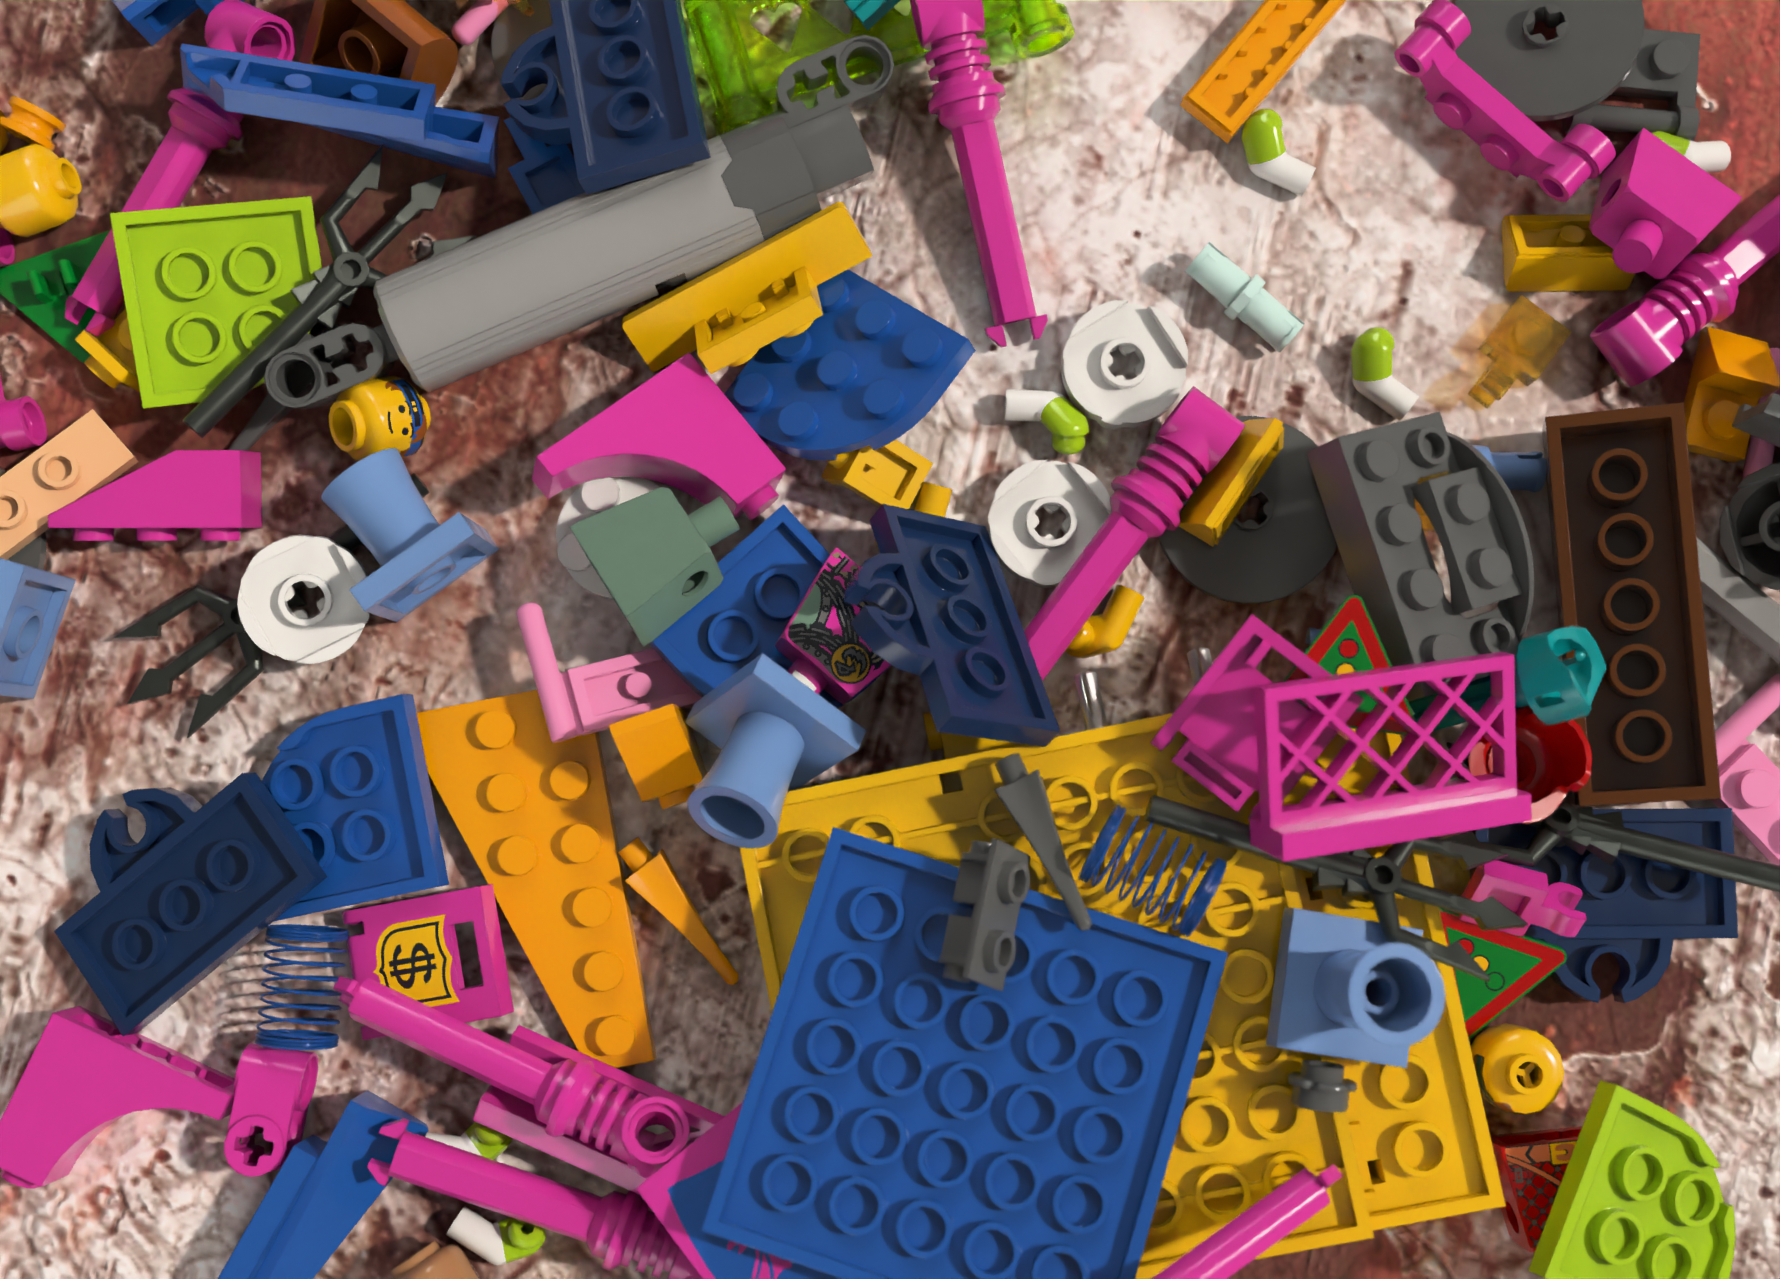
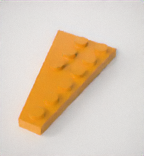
[417,690,657,1068]

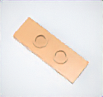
[0,409,138,560]

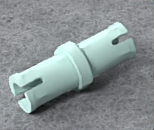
[1184,242,1304,352]

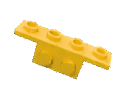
[622,202,872,374]

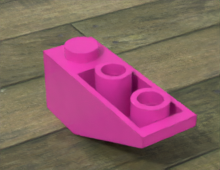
[48,450,262,541]

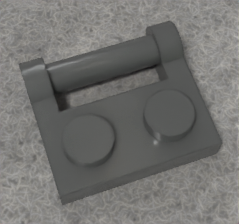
[1562,29,1700,141]

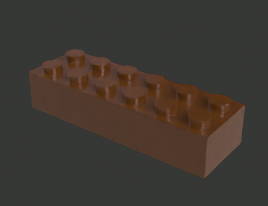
[1542,402,1721,806]

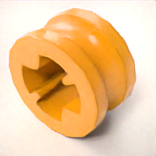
[0,96,66,152]

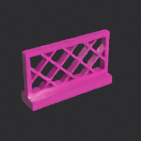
[1249,652,1532,862]

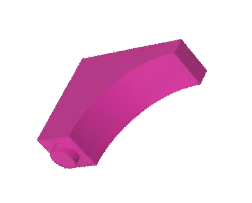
[532,352,786,520]
[0,1006,235,1189]

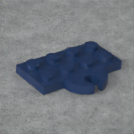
[501,0,711,195]
[844,504,1061,747]
[54,773,327,1036]
[1468,808,1738,1003]

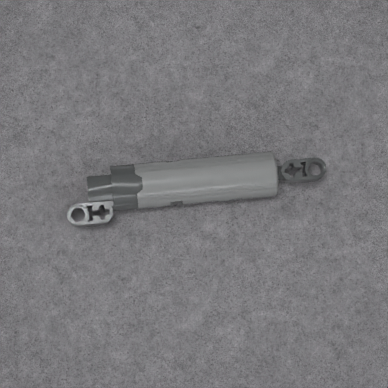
[264,35,894,409]

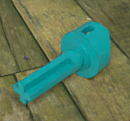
[1409,626,1606,732]

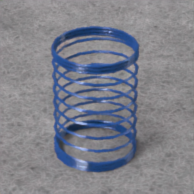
[1079,804,1227,937]
[255,924,349,1050]

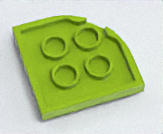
[110,196,322,409]
[1528,1080,1735,1279]

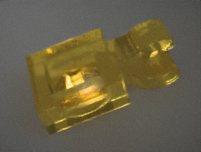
[1467,295,1572,409]

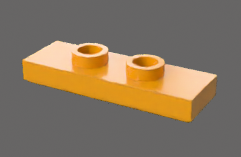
[1180,0,1346,144]

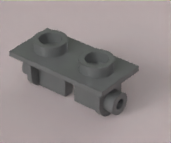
[938,839,1030,991]

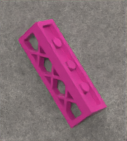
[473,1025,725,1195]

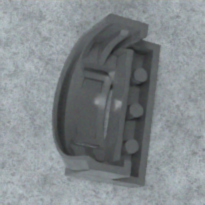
[1306,412,1534,701]

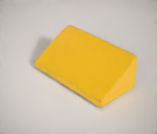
[1501,214,1635,292]
[1179,418,1284,547]

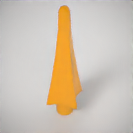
[618,837,739,985]

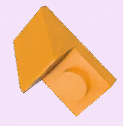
[1684,326,1780,463]

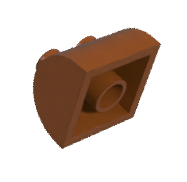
[299,0,458,106]

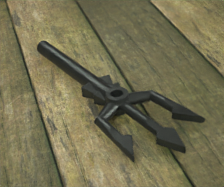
[182,144,477,438]
[113,473,430,738]
[1412,742,1780,893]
[1145,795,1528,982]

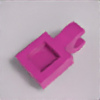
[1459,860,1587,937]

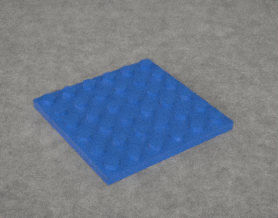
[701,827,1228,1279]

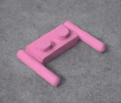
[516,602,702,743]
[1710,674,1780,866]

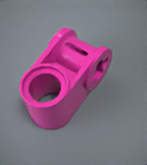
[224,1043,319,1177]

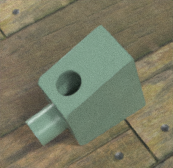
[570,487,740,647]

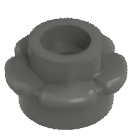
[1288,1060,1357,1112]

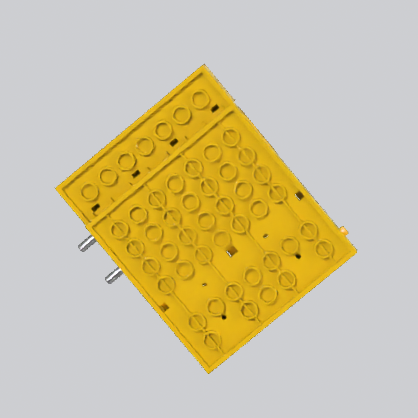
[740,648,1506,1279]

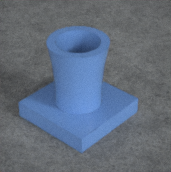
[321,448,499,622]
[0,558,76,699]
[685,653,866,848]
[1266,907,1445,1068]

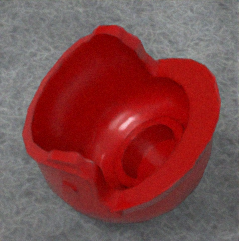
[1468,705,1593,824]

